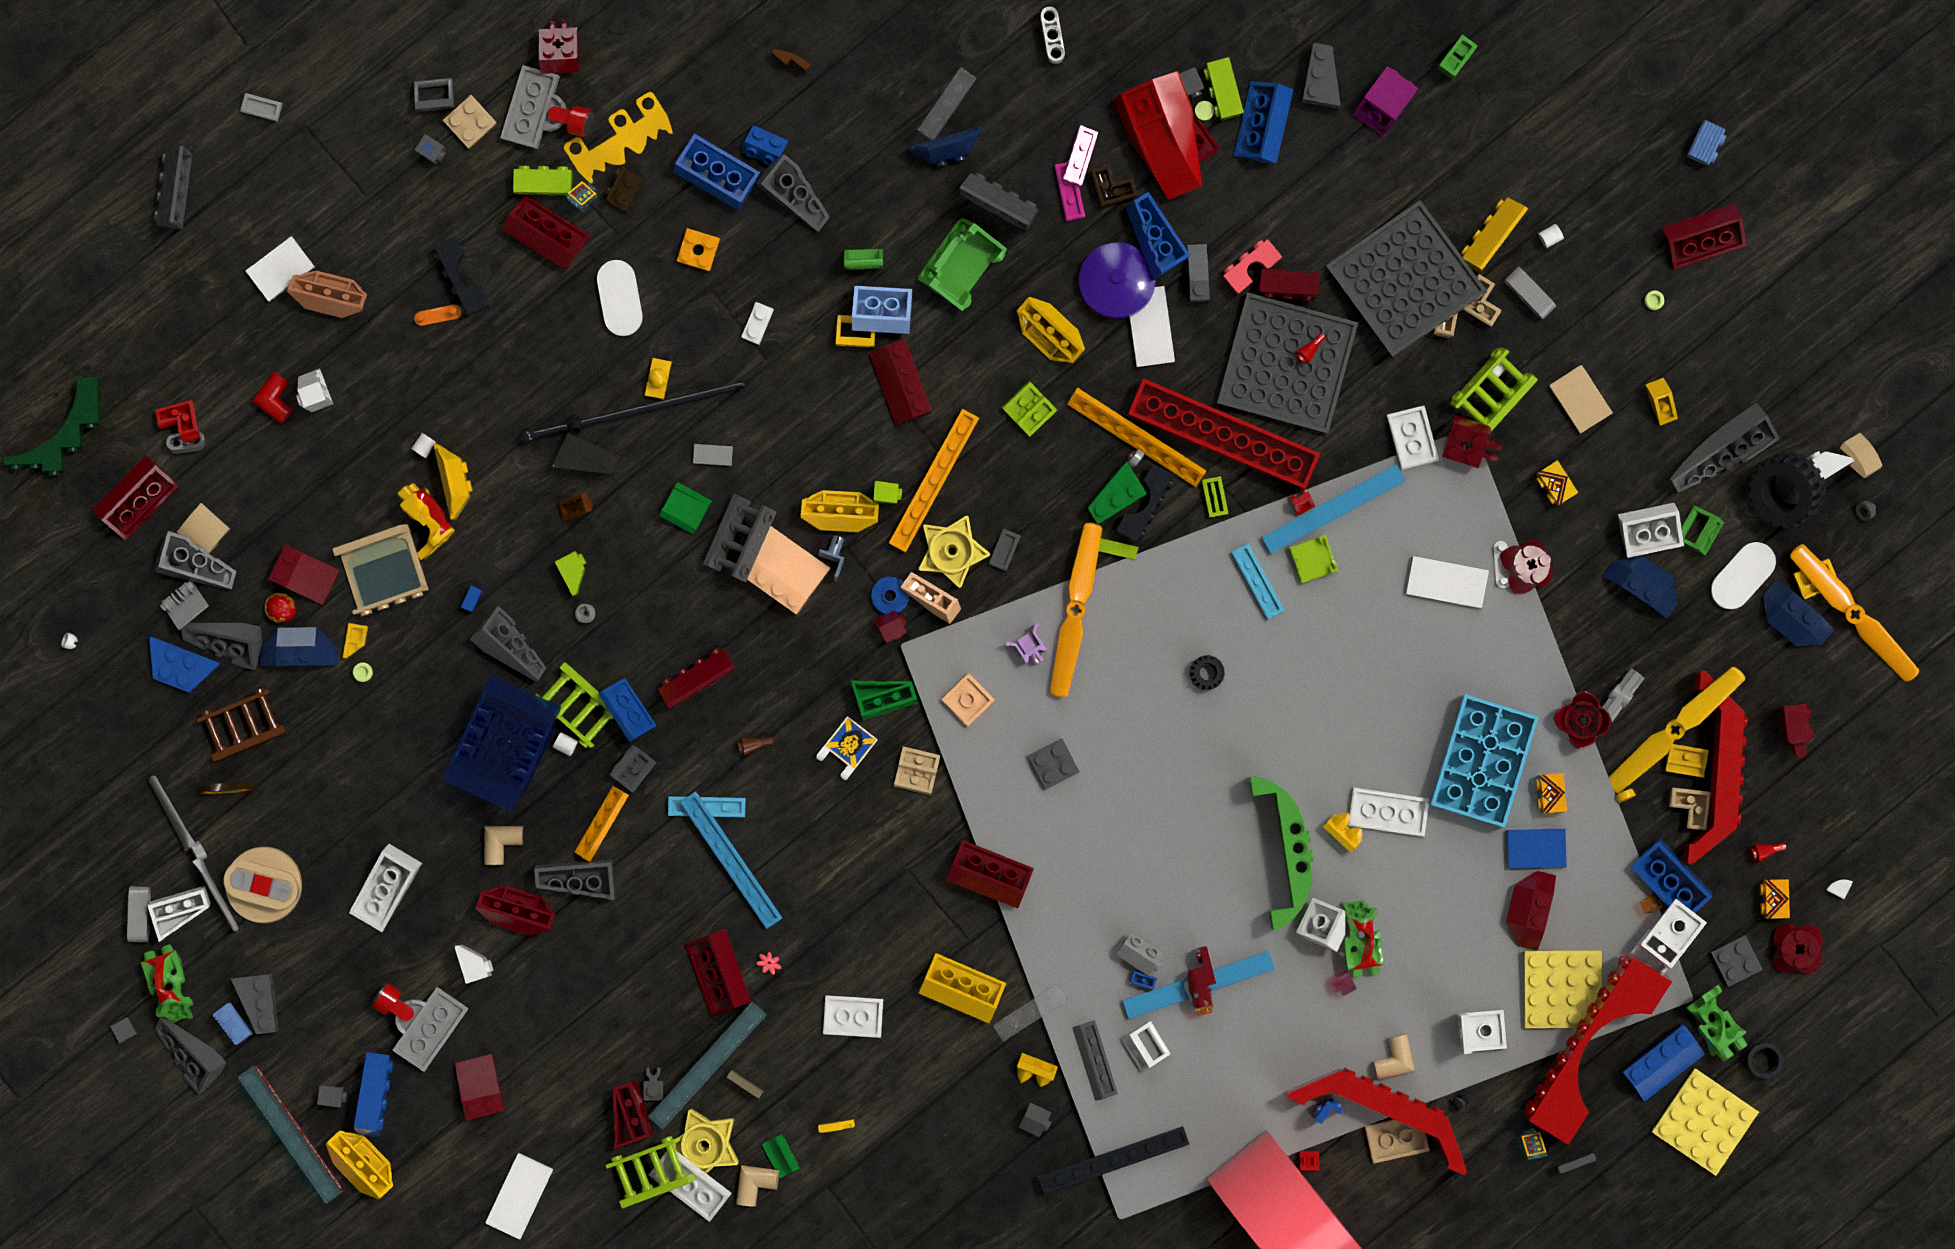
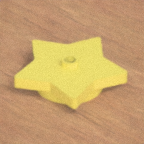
[919,516,990,588]
[673,1109,739,1174]

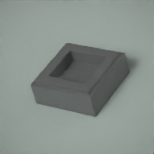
[110,1017,137,1043]

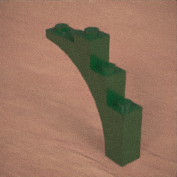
[3,377,102,476]

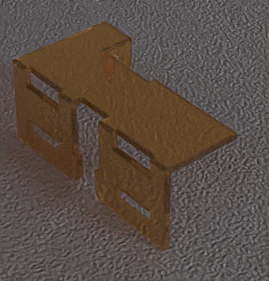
[1640,893,1665,913]

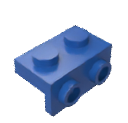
[742,125,788,165]
[1312,1098,1344,1124]

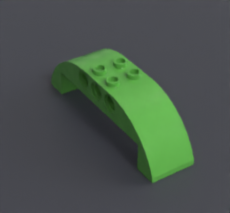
[1249,776,1314,930]

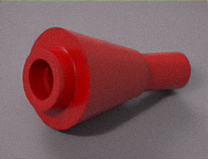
[1295,333,1326,364]
[1750,842,1786,863]

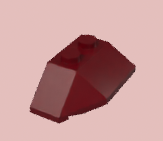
[1506,871,1556,950]
[476,885,555,935]

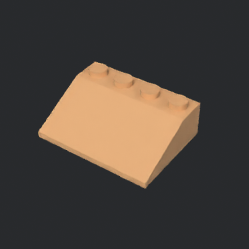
[747,526,830,615]

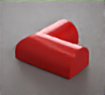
[251,371,293,425]
[155,400,199,442]

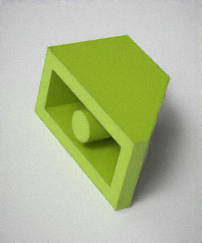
[874,481,902,504]
[555,551,586,596]

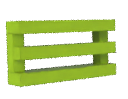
[1202,476,1228,518]

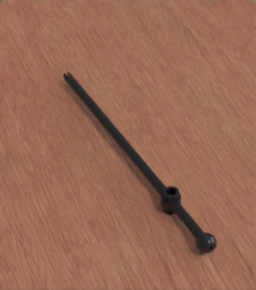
[521,381,746,443]

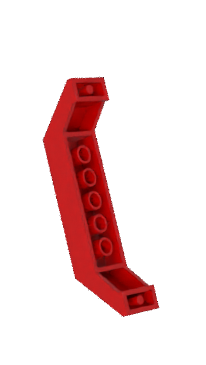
[1683,671,1747,864]
[1285,1067,1467,1175]

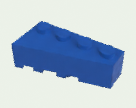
[1126,192,1190,280]
[354,1052,394,1138]

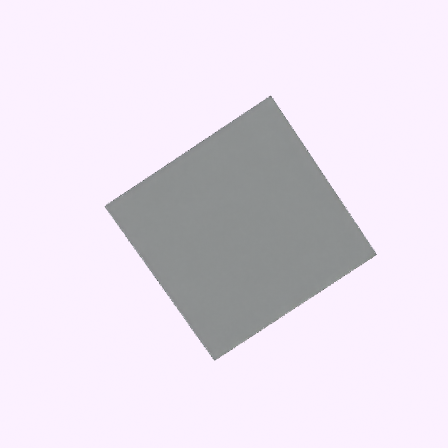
[901,436,1693,1219]

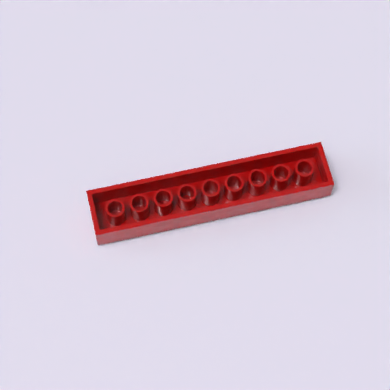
[1128,379,1320,490]

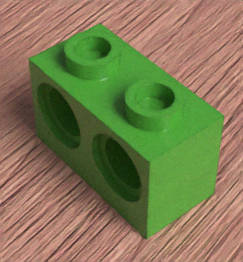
[1438,34,1477,80]

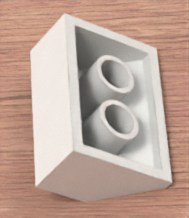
[1618,503,1684,558]

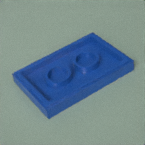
[598,678,656,742]
[1507,828,1567,869]

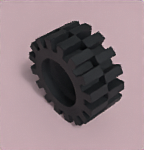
[1190,655,1225,690]

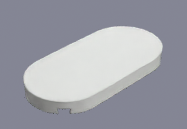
[597,260,643,336]
[1711,542,1776,609]

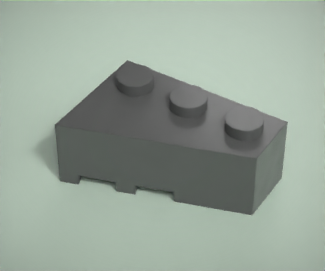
[1302,43,1341,109]
[231,974,279,1034]

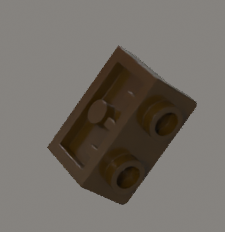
[604,167,644,213]

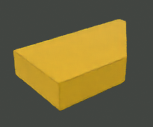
[343,623,368,659]
[818,1119,855,1133]

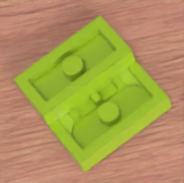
[1001,381,1057,437]

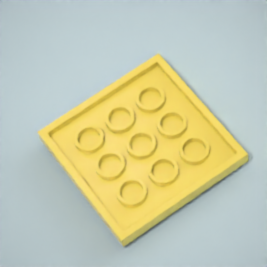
[1524,950,1602,1028]
[1651,1068,1759,1176]

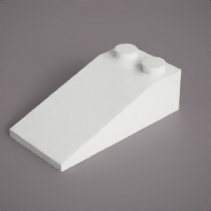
[349,844,422,932]

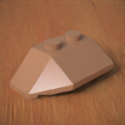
[287,271,367,318]

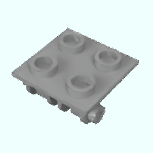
[160,581,209,630]

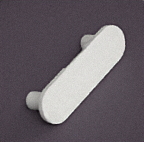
[1493,541,1510,589]

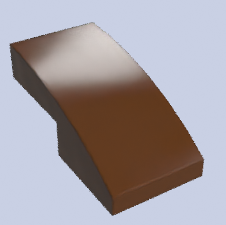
[771,49,811,73]

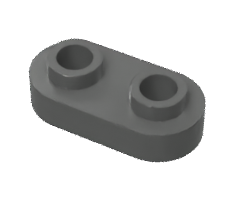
[166,431,206,454]

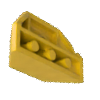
[1017,297,1085,363]
[433,444,473,520]
[801,490,879,532]
[326,1131,393,1199]

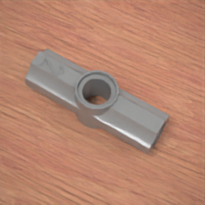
[1602,668,1644,722]

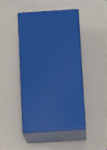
[461,586,483,612]
[1130,971,1157,990]

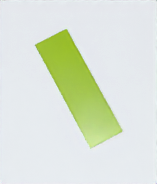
[1099,538,1139,559]

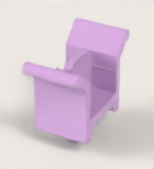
[1006,623,1047,665]

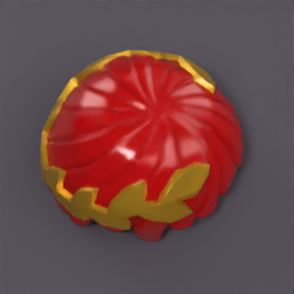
[265,593,296,623]

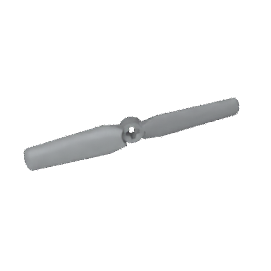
[149,776,239,931]

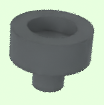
[1856,501,1876,521]

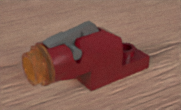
[1183,946,1216,1016]

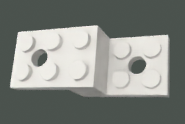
[1630,899,1707,973]

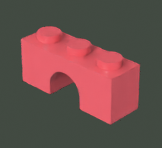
[1223,239,1282,295]

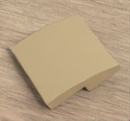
[1840,433,1882,478]
[177,503,230,554]
[894,747,940,795]

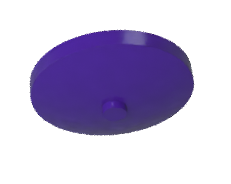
[1079,243,1156,319]

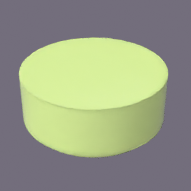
[1195,101,1214,121]
[1644,291,1664,310]
[353,663,373,682]

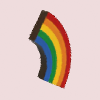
[199,782,253,794]

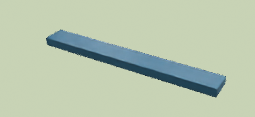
[1262,464,1406,554]
[680,791,783,929]
[1123,951,1275,1019]

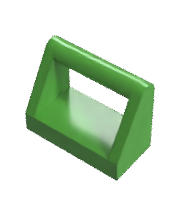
[844,249,883,270]
[1681,505,1724,556]

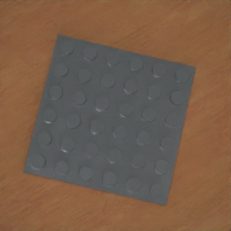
[1326,201,1487,358]
[1217,292,1358,434]

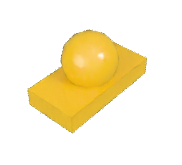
[645,358,672,400]

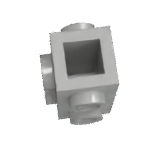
[1116,932,1163,976]

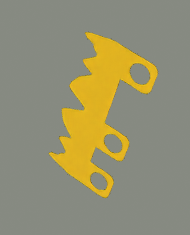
[564,92,672,183]

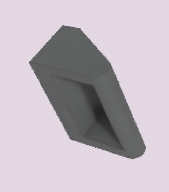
[414,78,455,112]

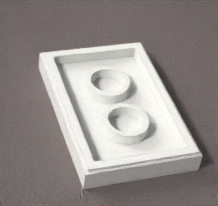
[246,236,315,302]
[1387,406,1439,470]
[823,995,883,1038]

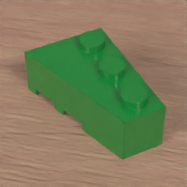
[1088,461,1147,525]
[851,680,918,721]

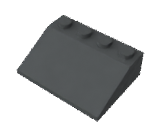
[154,146,193,229]
[960,172,1038,232]

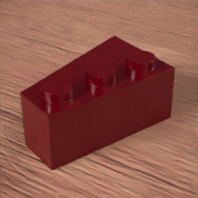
[1258,269,1320,302]
[613,1080,655,1149]

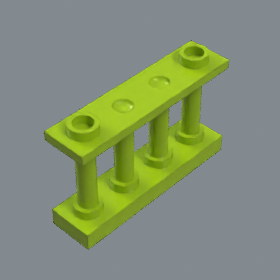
[1449,347,1538,431]
[534,662,614,748]
[606,1136,696,1208]

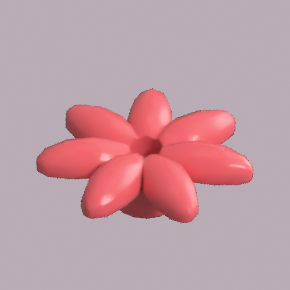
[757,952,781,975]

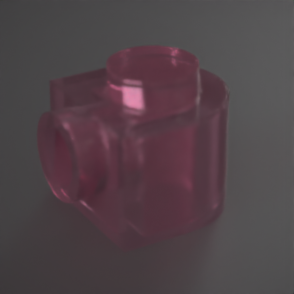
[1332,970,1357,996]

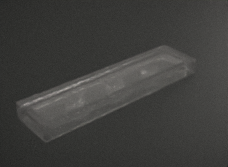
[918,67,977,140]
[993,984,1068,1042]

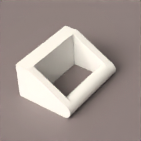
[1121,1021,1171,1072]

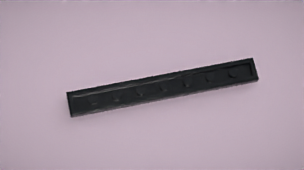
[1038,1126,1190,1195]

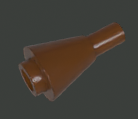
[737,737,773,756]

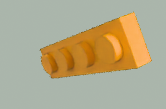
[575,786,629,862]

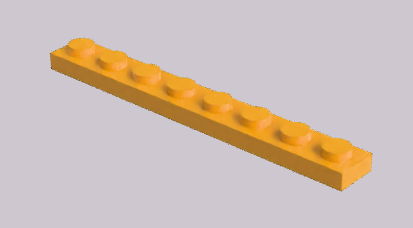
[1067,388,1206,487]
[889,409,979,553]

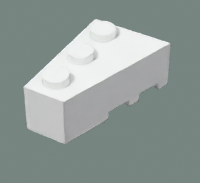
[296,369,333,412]
[147,886,211,942]

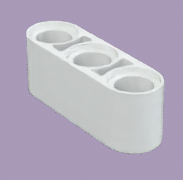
[1041,7,1065,64]

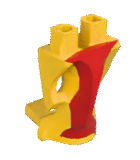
[397,483,455,560]

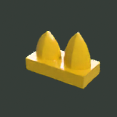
[1323,813,1362,853]
[1017,1053,1058,1087]

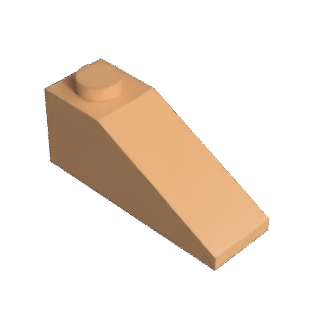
[901,572,961,624]

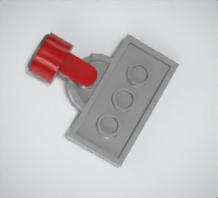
[500,65,594,149]
[371,982,468,1072]

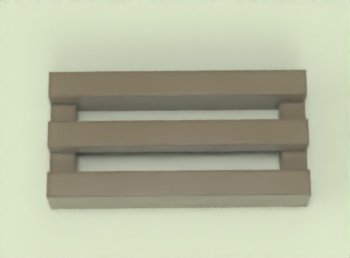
[727,1070,764,1099]

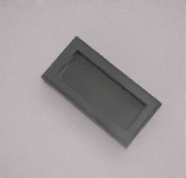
[989,529,1021,571]
[1556,1152,1596,1174]

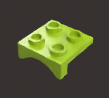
[1289,535,1339,584]

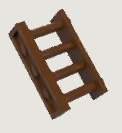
[197,688,288,762]

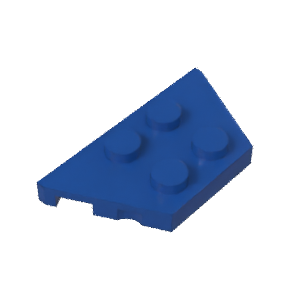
[150,637,220,693]

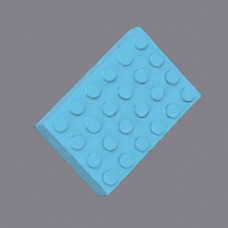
[1429,694,1539,828]

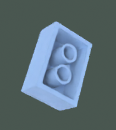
[852,286,912,334]

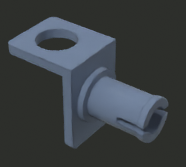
[819,536,844,582]

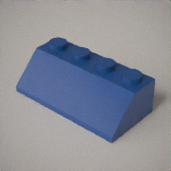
[1234,81,1293,164]
[673,134,760,211]
[1631,838,1713,913]
[1621,1024,1705,1102]

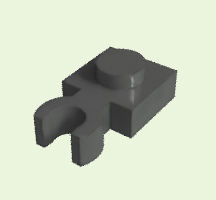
[644,1067,663,1101]

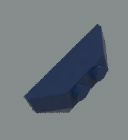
[907,126,982,168]
[1603,555,1678,619]
[1763,580,1834,646]
[260,627,337,667]

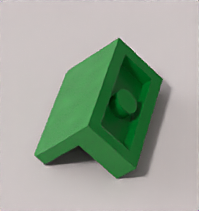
[762,1134,800,1178]

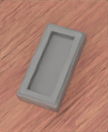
[240,93,283,122]
[693,444,733,466]

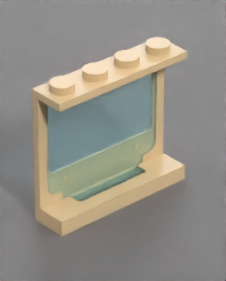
[333,524,429,617]

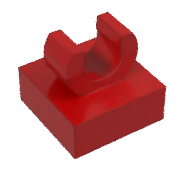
[1291,489,1315,516]
[1299,1151,1319,1171]

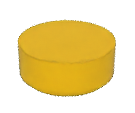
[1616,789,1636,803]

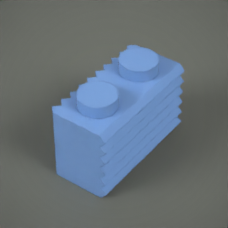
[1687,120,1726,166]
[213,1003,253,1045]

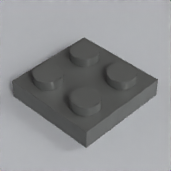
[1028,738,1080,790]
[1710,935,1763,987]

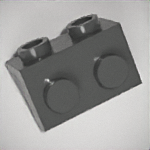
[610,745,657,793]

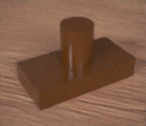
[558,493,593,521]

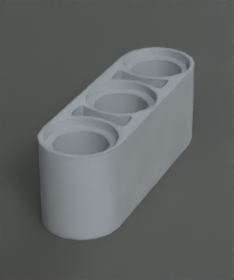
[1504,267,1556,320]
[127,886,151,943]

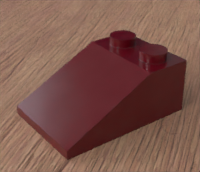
[269,545,340,605]
[455,1054,506,1120]

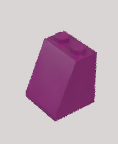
[1353,66,1418,137]

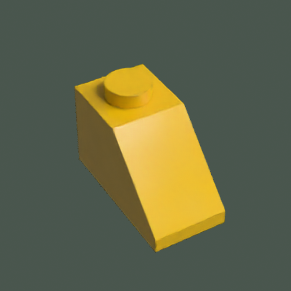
[1646,378,1678,426]

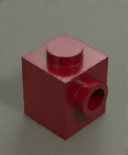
[875,610,907,643]

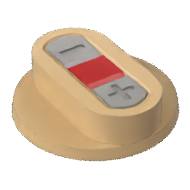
[224,846,302,923]

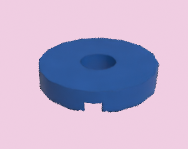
[871,577,909,614]

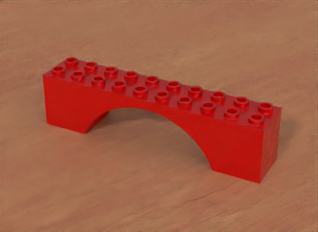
[1524,951,1672,1145]

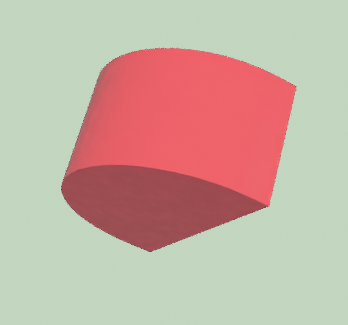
[1207,1130,1362,1249]

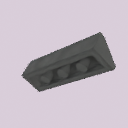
[1073,1020,1118,1101]

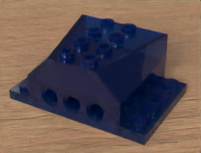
[442,675,562,812]

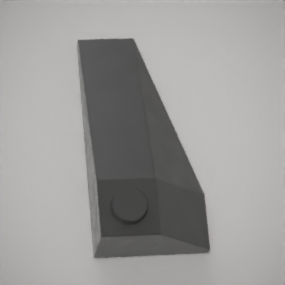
[755,154,829,232]
[153,531,236,590]
[470,606,546,682]
[181,623,262,670]
[155,1017,226,1095]

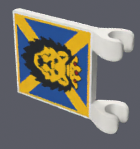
[816,716,877,780]

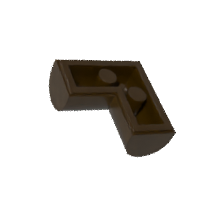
[1091,165,1138,207]

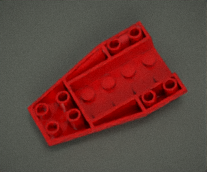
[1113,71,1202,200]

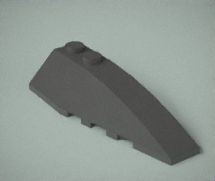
[1670,403,1780,493]

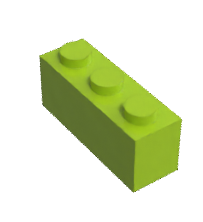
[1204,57,1244,121]
[513,166,573,195]

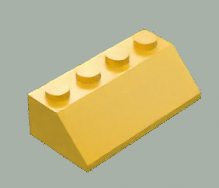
[1461,198,1528,274]
[919,953,1006,1024]

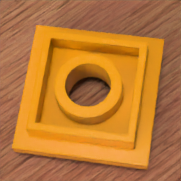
[677,228,720,271]

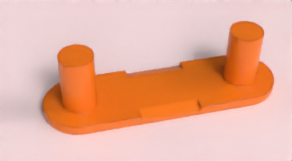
[414,305,462,326]

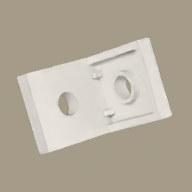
[1457,1010,1507,1054]

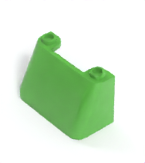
[918,218,1007,311]

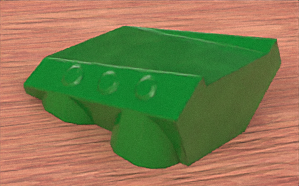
[660,482,712,534]

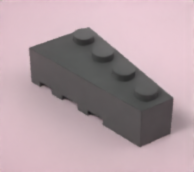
[534,859,616,900]

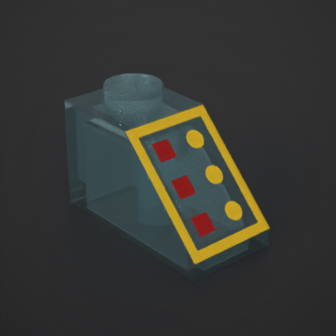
[565,181,597,213]
[1519,1129,1547,1160]

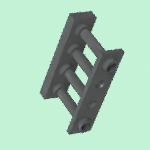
[703,494,777,582]

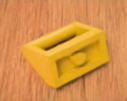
[836,315,875,348]

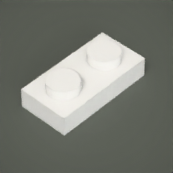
[742,302,774,345]

